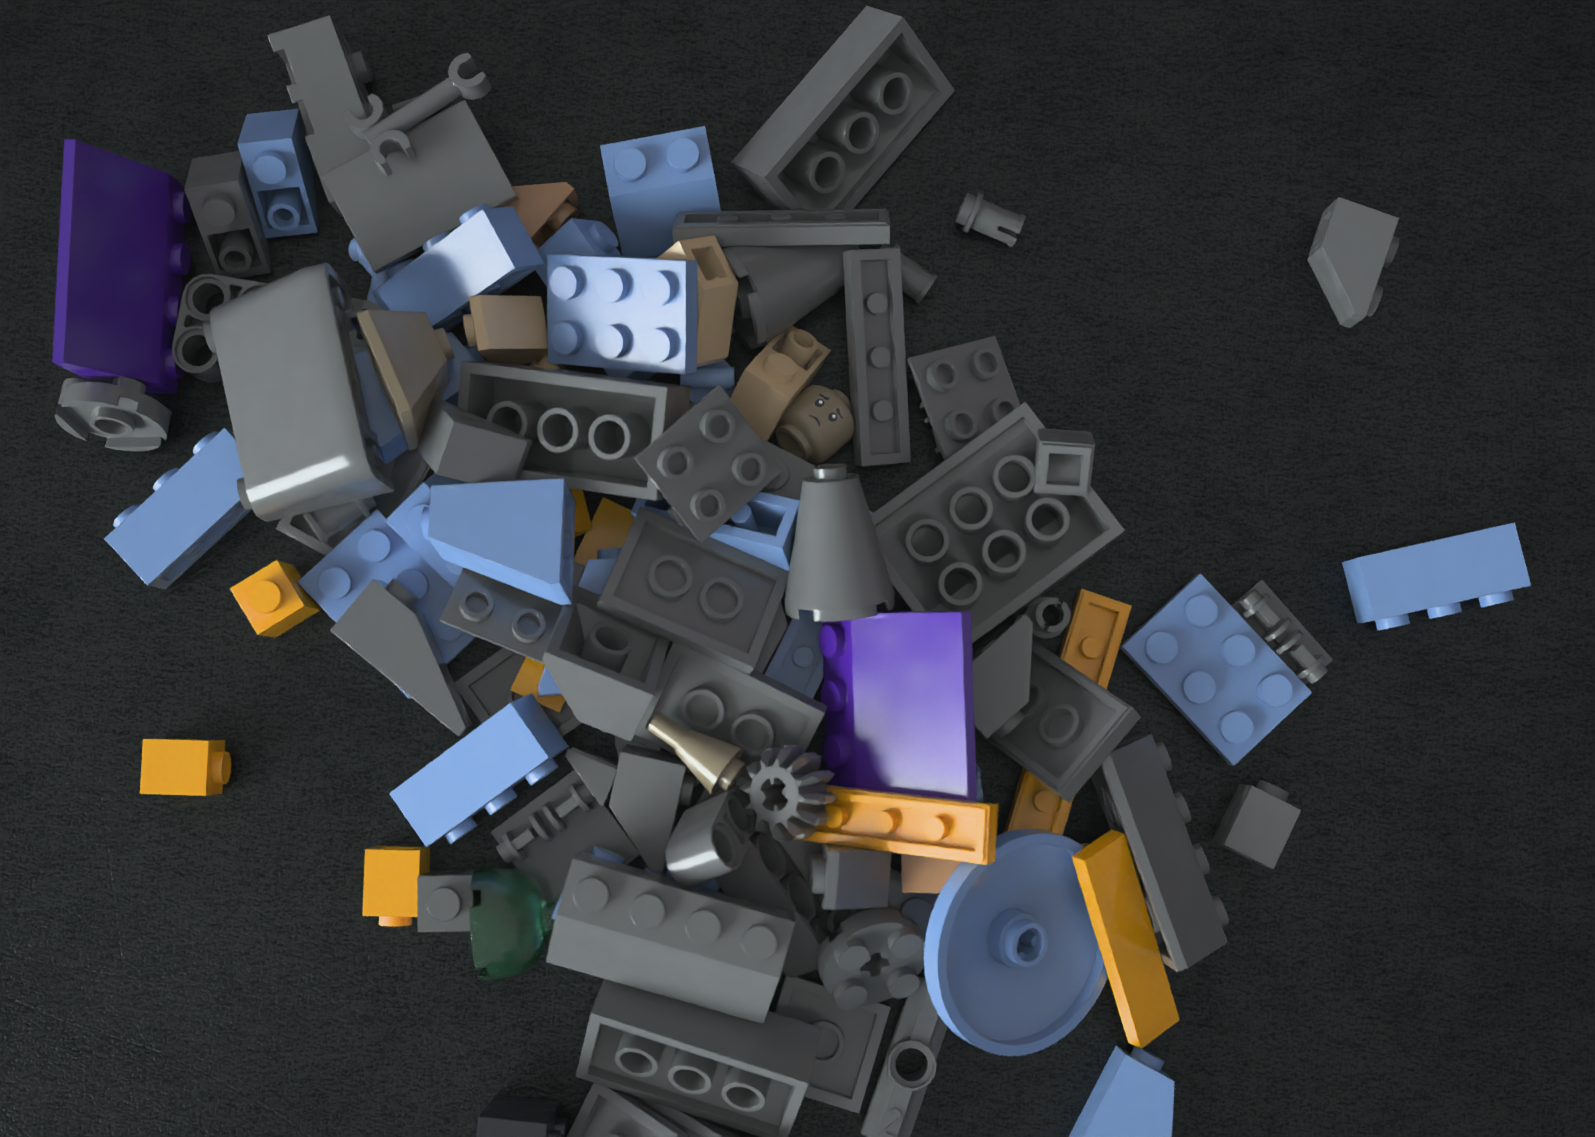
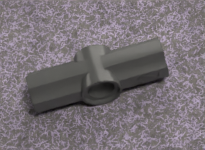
[860,975,948,1137]

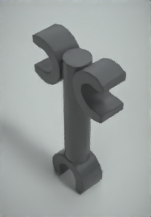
[343,53,491,176]

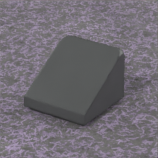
[1034,428,1095,496]
[565,746,618,806]

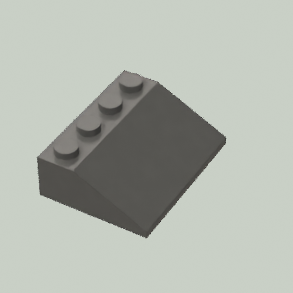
[871,402,1125,647]

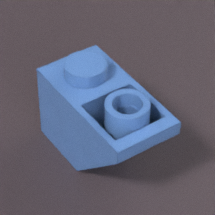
[237,109,319,238]

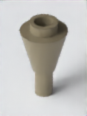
[648,712,746,795]

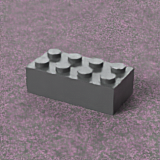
[458,361,691,501]

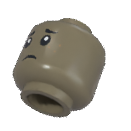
[776,385,855,464]

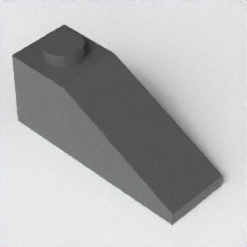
[330,578,473,736]

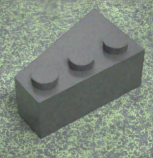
[267,15,374,217]

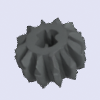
[739,745,838,841]

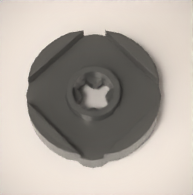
[55,377,172,452]
[816,907,925,1010]

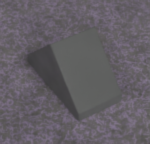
[416,398,533,483]

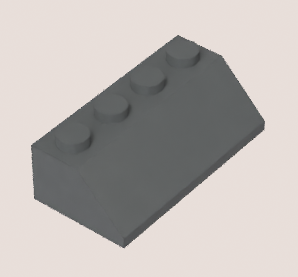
[731,6,955,210]
[1090,734,1229,972]
[546,852,795,1024]
[575,979,823,1137]

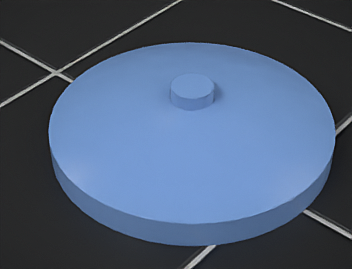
[924,828,1108,1056]

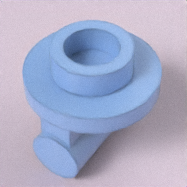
[680,360,735,405]

